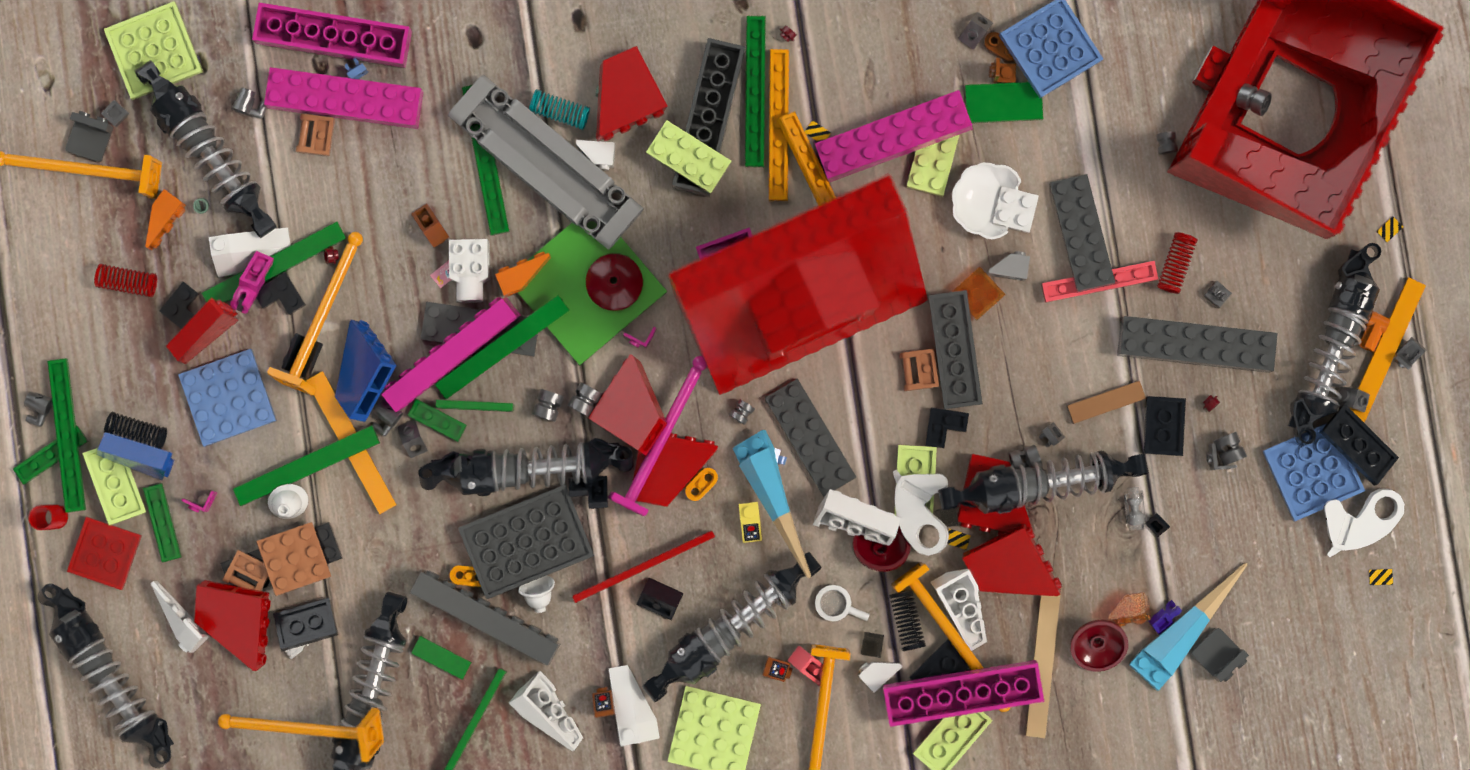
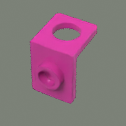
[623,327,657,349]
[181,491,217,513]

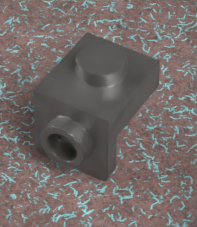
[1395,337,1426,370]
[1336,387,1370,412]

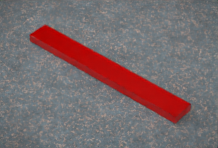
[572,531,715,603]

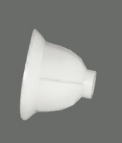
[268,484,308,519]
[519,576,555,613]

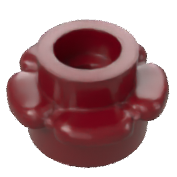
[780,25,797,42]
[324,246,339,265]
[1203,395,1220,412]

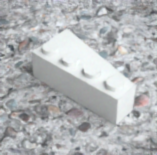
[813,489,901,545]

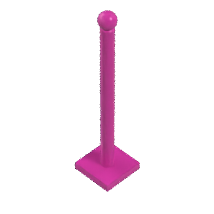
[608,356,707,516]

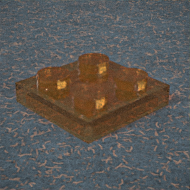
[952,267,1006,321]

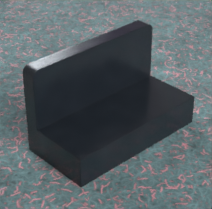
[636,578,683,621]

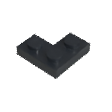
[256,272,306,315]
[159,281,199,329]
[925,407,969,449]
[569,476,608,509]

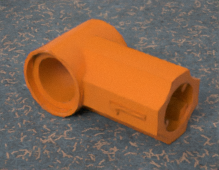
[1358,311,1390,352]

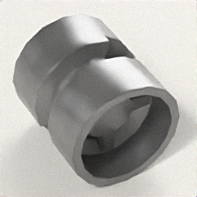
[1236,83,1272,116]
[568,382,602,417]
[532,389,564,422]
[1213,432,1247,466]
[1009,445,1042,469]

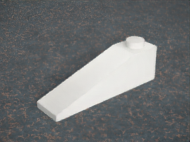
[209,228,291,277]
[930,569,987,651]
[151,581,210,653]
[609,665,660,746]
[509,671,583,751]

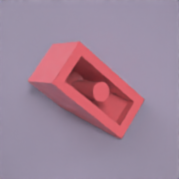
[787,646,823,686]

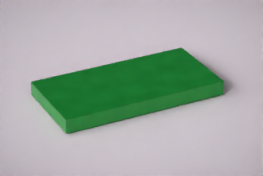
[965,82,1043,123]

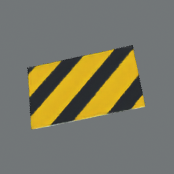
[805,120,831,142]
[1377,216,1403,242]
[947,529,971,550]
[1369,569,1393,585]

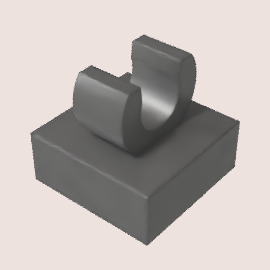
[101,100,129,127]
[1204,281,1232,308]
[1039,422,1065,447]

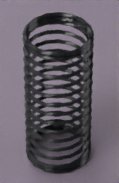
[104,411,167,449]
[889,590,926,652]

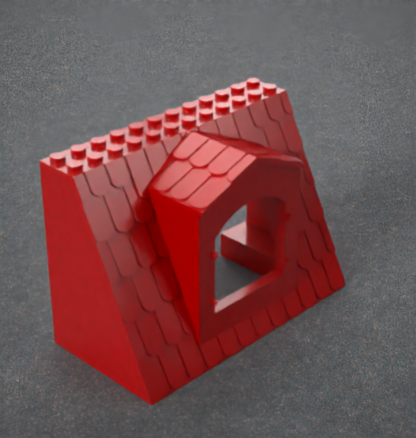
[1167,0,1444,239]
[668,174,928,395]

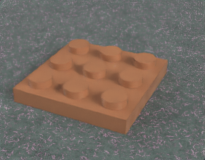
[256,522,331,596]

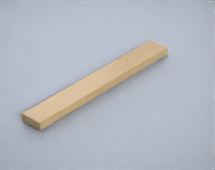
[1025,595,1060,738]

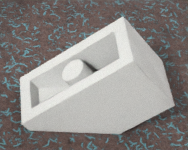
[576,140,615,171]
[858,662,902,693]

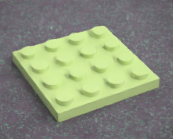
[104,1,203,100]
[668,686,761,770]

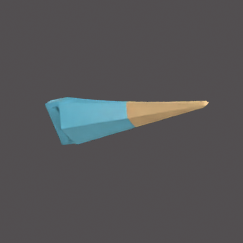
[732,430,811,578]
[1128,563,1247,691]

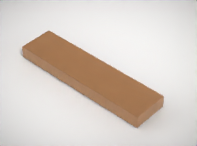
[1067,381,1146,424]

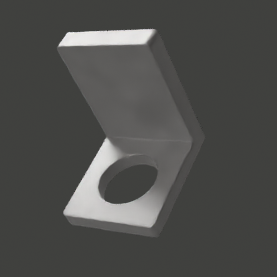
[959,12,993,50]
[397,419,428,458]
[1206,443,1237,470]

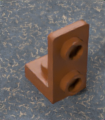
[989,57,1016,83]

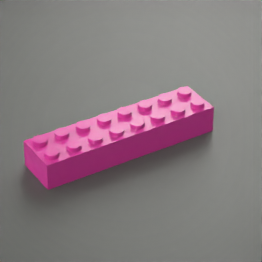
[252,2,412,68]
[264,67,424,129]
[815,90,973,183]
[381,297,521,412]
[883,660,1045,727]

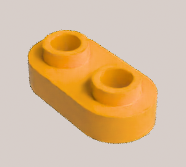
[685,468,718,501]
[450,565,481,587]

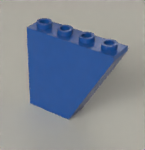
[335,320,397,422]
[97,432,174,481]

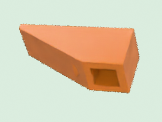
[145,189,186,251]
[495,252,551,297]

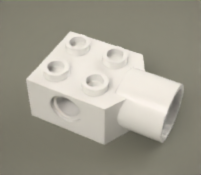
[449,239,490,303]

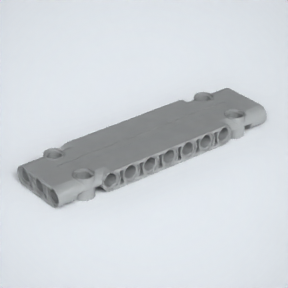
[448,75,644,250]

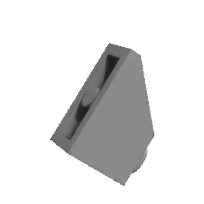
[987,251,1030,281]

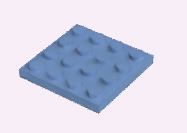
[999,0,1103,98]
[178,349,277,447]
[1262,423,1365,522]

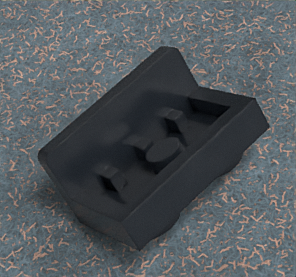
[281,333,323,379]

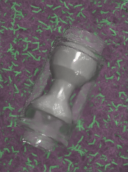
[1124,487,1146,531]

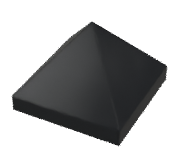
[1145,513,1170,537]

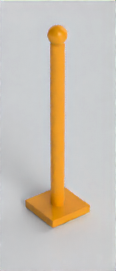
[0,151,162,199]
[267,232,363,395]
[891,562,1011,712]
[809,644,850,770]
[218,708,384,762]

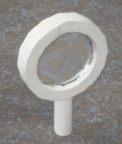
[815,585,870,622]

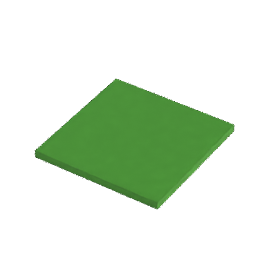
[518,221,667,365]

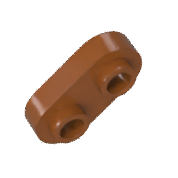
[984,32,1015,62]

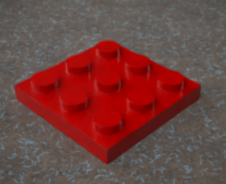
[67,517,142,590]

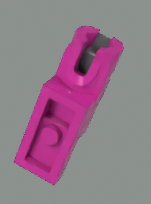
[230,251,274,314]

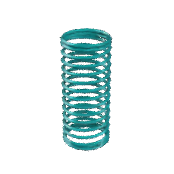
[529,89,590,130]

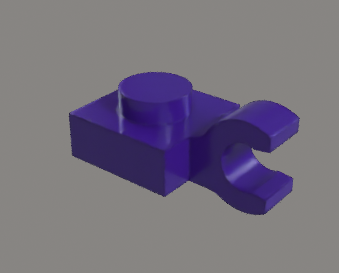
[1148,600,1182,635]

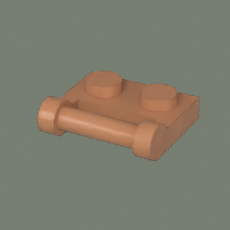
[296,114,335,156]
[900,349,939,391]
[223,550,268,591]

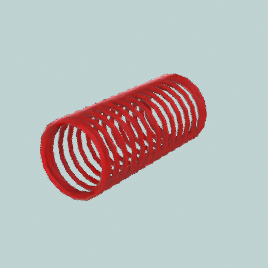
[1157,232,1198,294]
[94,263,157,297]
[28,505,68,530]

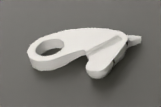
[893,470,949,556]
[1324,488,1404,557]

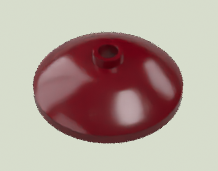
[586,254,643,311]
[853,526,911,572]
[1070,620,1128,672]

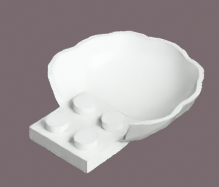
[952,162,1039,239]

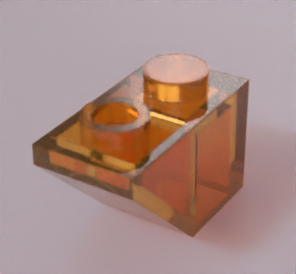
[1108,592,1151,627]

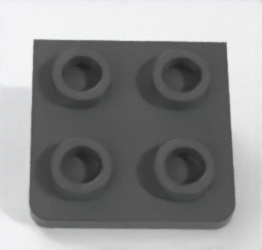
[65,111,114,162]
[1192,628,1249,682]

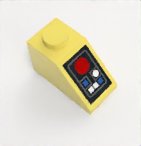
[739,502,762,543]

